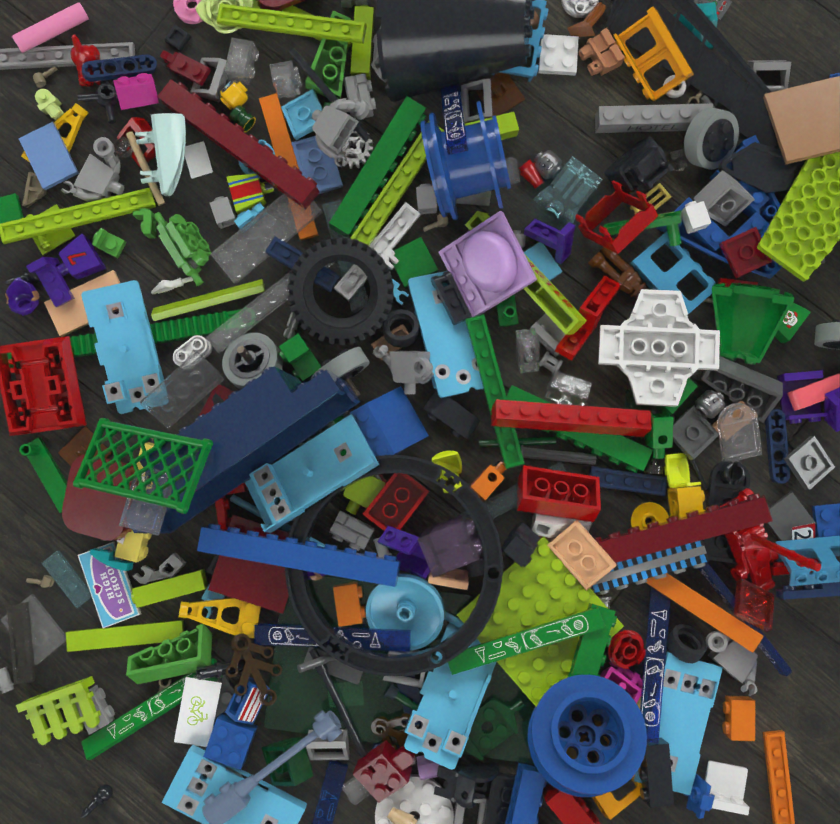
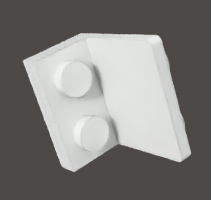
[705,760,750,815]

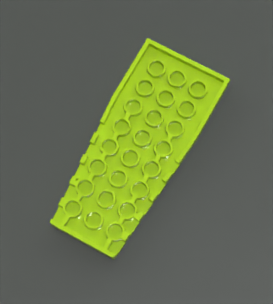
[757,152,840,282]

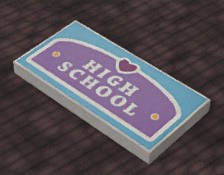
[78,541,141,628]

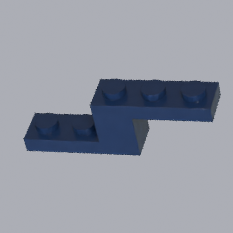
[776,558,840,600]

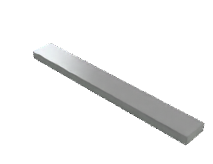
[0,42,135,70]

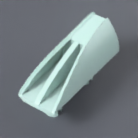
[135,113,186,196]

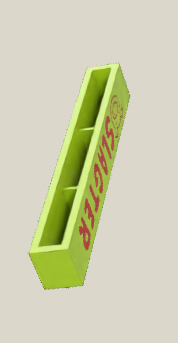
[465,211,587,335]

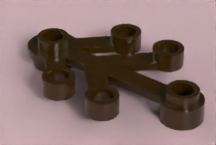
[225,634,282,706]
[371,713,436,766]

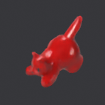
[70,35,101,87]

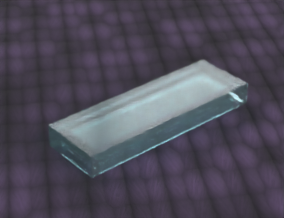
[42,551,92,608]

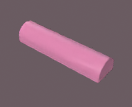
[12,2,89,53]

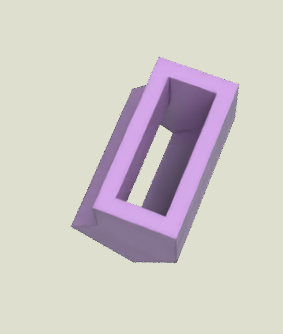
[416,755,442,780]

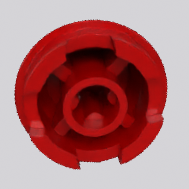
[606,630,646,669]

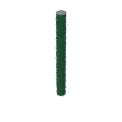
[479,436,556,448]

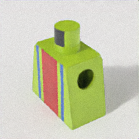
[227,174,274,214]

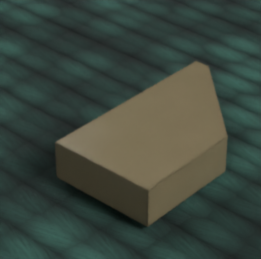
[22,172,47,208]

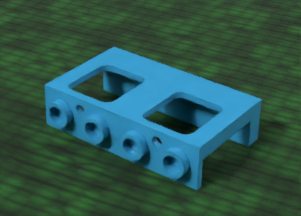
[492,0,548,82]
[629,231,716,314]
[776,536,840,586]

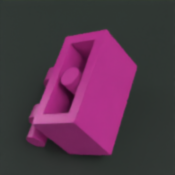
[113,73,159,110]
[600,661,646,703]

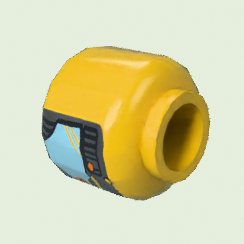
[220,81,248,110]

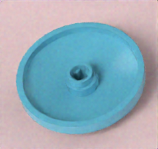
[366,574,445,650]

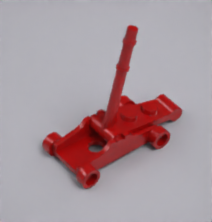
[720,488,821,596]

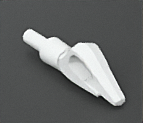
[151,277,193,294]

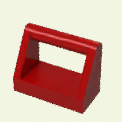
[117,117,156,167]

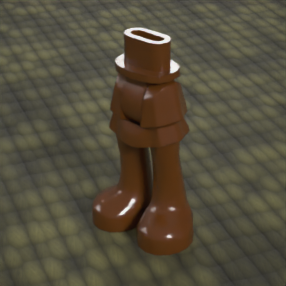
[588,238,649,299]

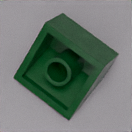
[261,737,313,786]

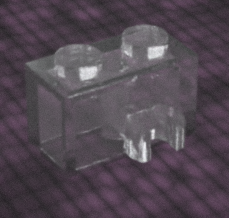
[224,38,259,85]
[545,370,592,406]

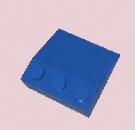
[350,386,429,456]

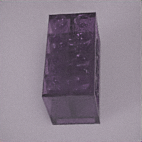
[418,512,483,578]

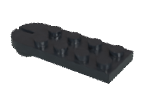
[703,461,750,564]

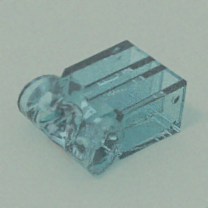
[533,156,603,225]

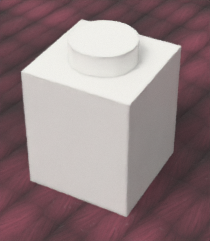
[682,201,711,234]

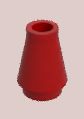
[518,160,544,189]

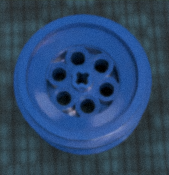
[421,101,511,220]
[527,675,647,797]

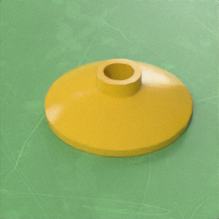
[631,502,669,529]

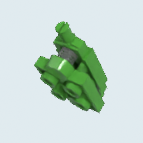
[153,212,212,286]

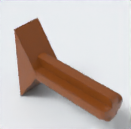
[567,2,606,37]

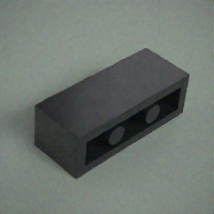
[638,737,674,808]

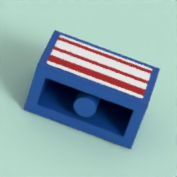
[225,677,270,725]

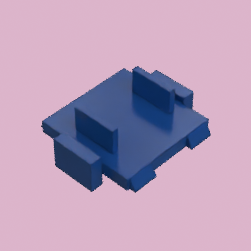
[684,774,715,819]

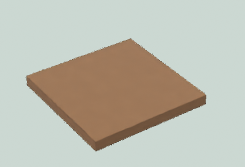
[763,76,840,164]

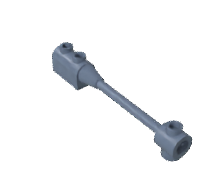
[202,710,342,824]

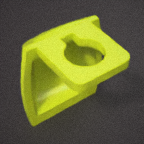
[431,451,462,493]
[664,453,701,488]

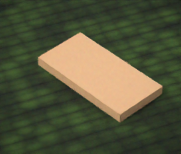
[44,270,120,337]

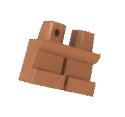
[578,28,625,76]

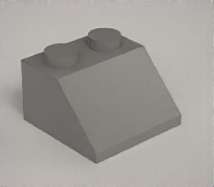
[694,170,755,226]

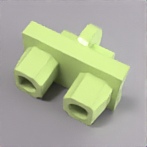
[35,89,64,120]

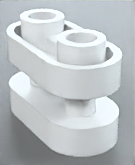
[173,335,212,369]

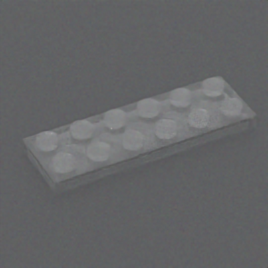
[211,194,323,284]

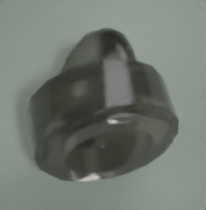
[114,137,134,158]
[643,457,663,475]

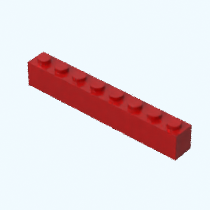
[491,399,652,437]

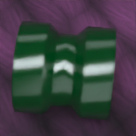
[229,105,256,133]

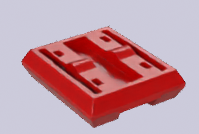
[0,336,87,436]

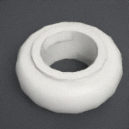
[663,75,686,98]

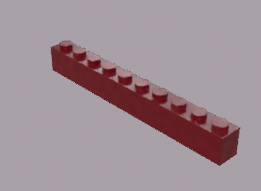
[157,79,320,210]
[594,493,773,563]

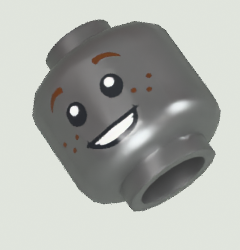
[534,150,563,179]
[695,390,725,418]

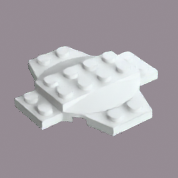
[598,289,720,407]

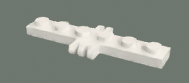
[334,202,420,301]

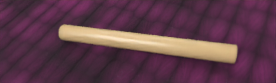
[126,131,165,206]

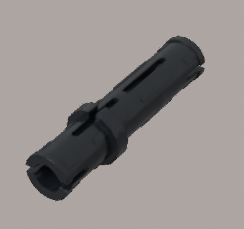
[196,657,255,680]

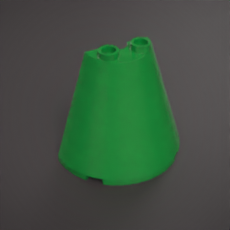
[712,283,794,364]

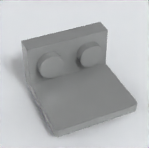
[528,313,565,357]

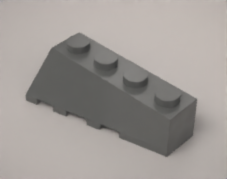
[701,356,783,423]

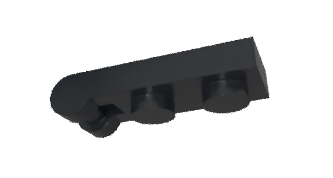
[431,271,472,325]

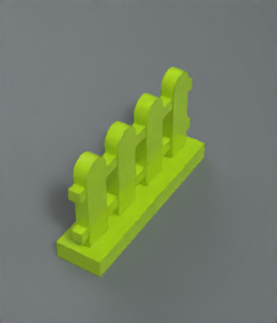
[16,676,101,745]

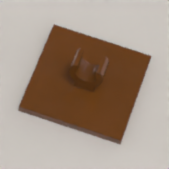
[474,72,525,116]
[58,426,112,466]

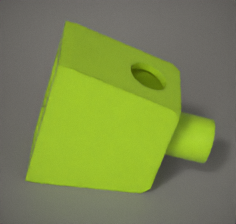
[343,476,386,515]

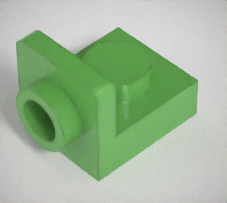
[133,208,157,238]
[92,228,127,259]

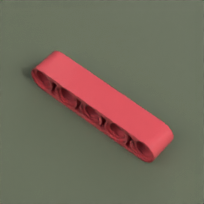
[787,373,840,411]

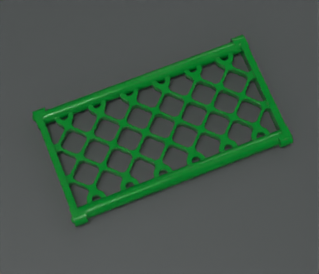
[73,418,213,514]

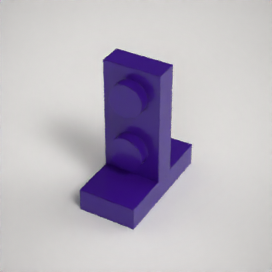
[524,219,575,264]
[26,257,75,307]

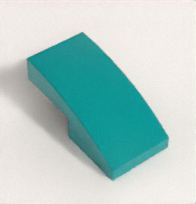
[90,548,134,571]

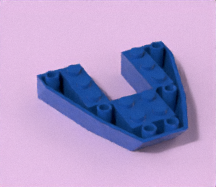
[656,146,782,279]

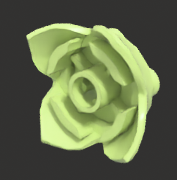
[195,0,253,34]

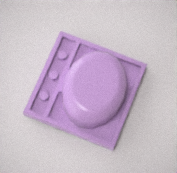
[439,211,537,317]

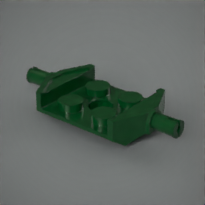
[463,698,525,760]

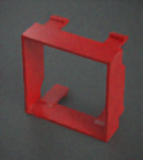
[575,180,658,254]

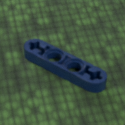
[82,55,157,82]
[765,409,790,484]

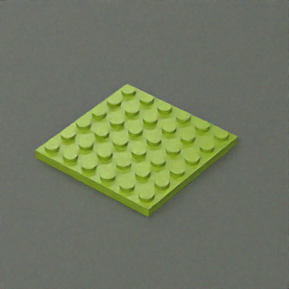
[457,536,624,707]

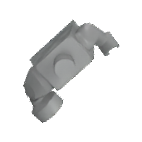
[312,98,370,167]
[61,137,124,202]
[373,345,434,394]
[706,631,758,696]

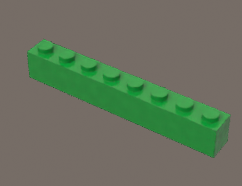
[329,96,426,238]
[506,385,653,473]

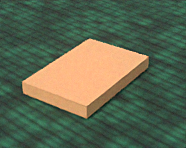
[548,520,617,591]

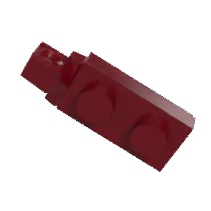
[160,50,211,86]

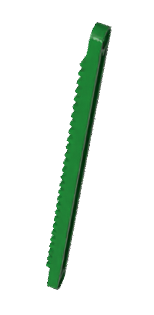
[7,309,257,368]

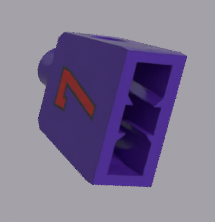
[57,234,106,279]

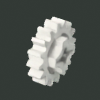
[336,131,373,169]

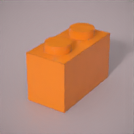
[333,582,366,627]
[722,696,755,741]

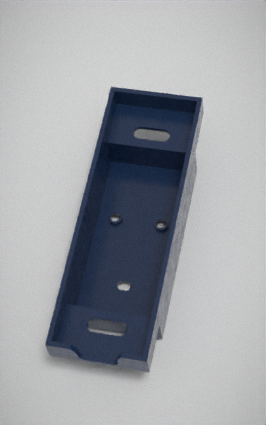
[122,366,360,533]

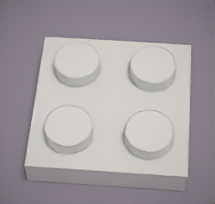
[538,34,579,76]

